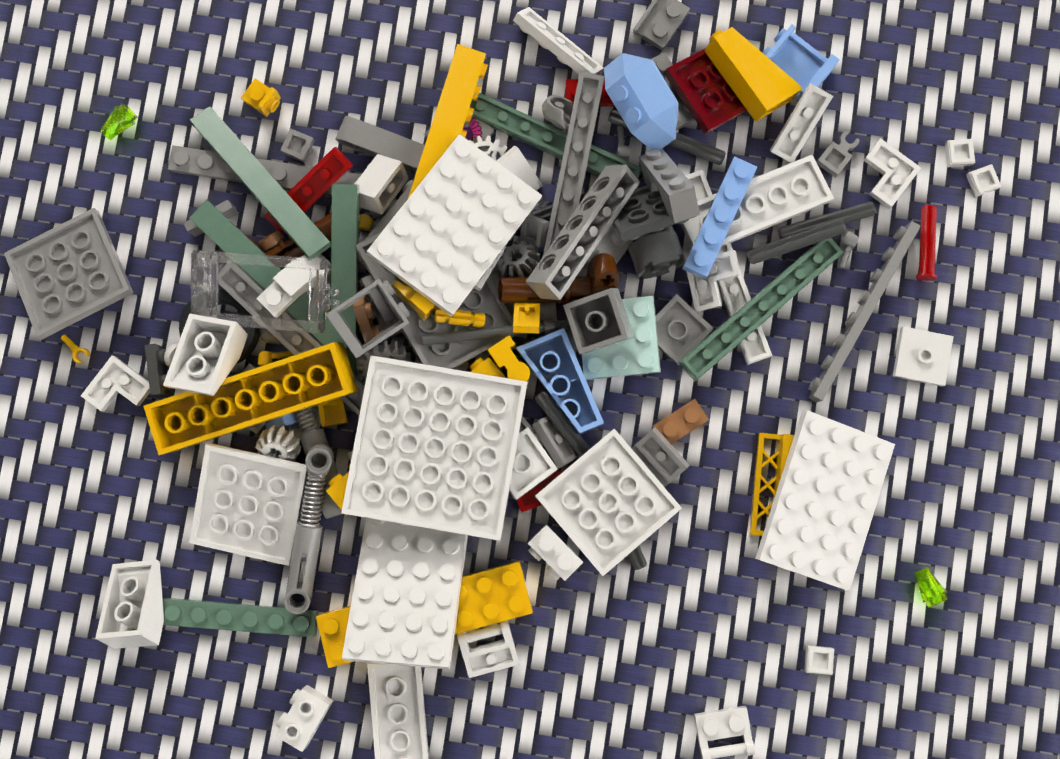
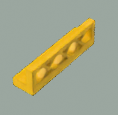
[749,433,794,536]

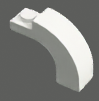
[256,254,331,318]

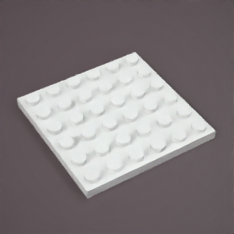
[341,355,528,541]

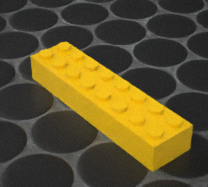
[143,342,359,455]
[316,560,533,668]

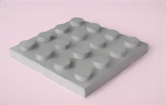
[4,208,133,340]

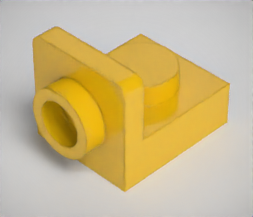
[241,78,281,117]
[513,303,540,334]

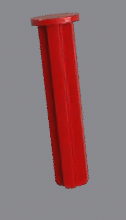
[916,205,937,281]

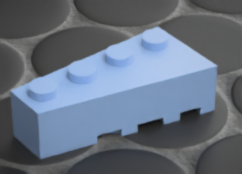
[516,328,604,434]

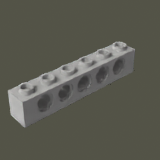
[526,165,640,300]

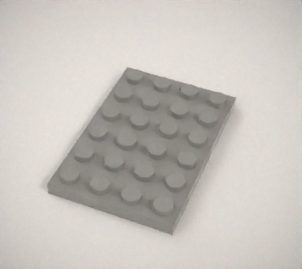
[355,233,514,369]

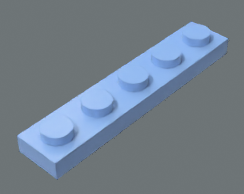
[682,156,757,280]

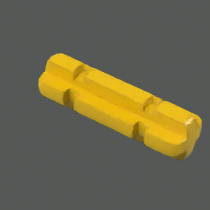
[434,307,485,328]

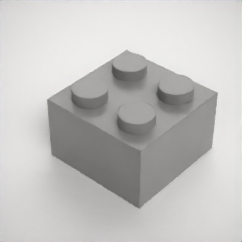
[563,288,634,354]

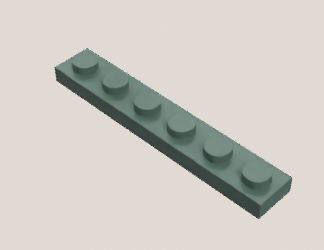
[162,598,318,637]

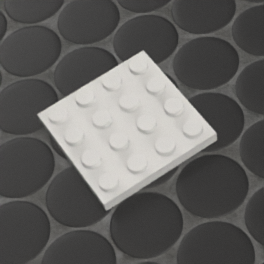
[535,429,682,576]
[189,443,308,566]

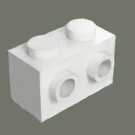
[354,154,409,214]
[528,525,583,581]
[275,685,334,752]

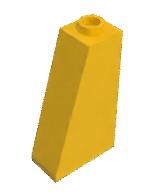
[704,27,802,122]

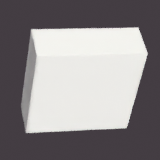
[945,139,975,167]
[966,164,1001,197]
[804,645,834,675]

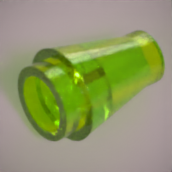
[100,103,138,140]
[914,567,948,608]

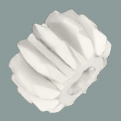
[255,425,302,462]

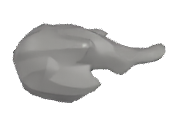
[542,95,573,131]

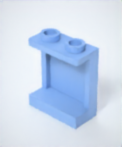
[762,24,839,102]

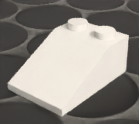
[163,314,248,396]
[95,560,164,649]

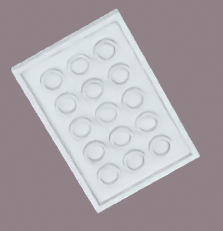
[366,134,542,317]
[755,410,895,591]
[342,518,468,670]

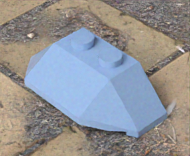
[604,53,679,149]

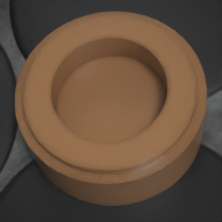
[258,230,284,252]

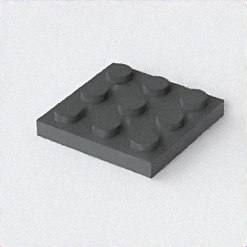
[612,186,697,241]

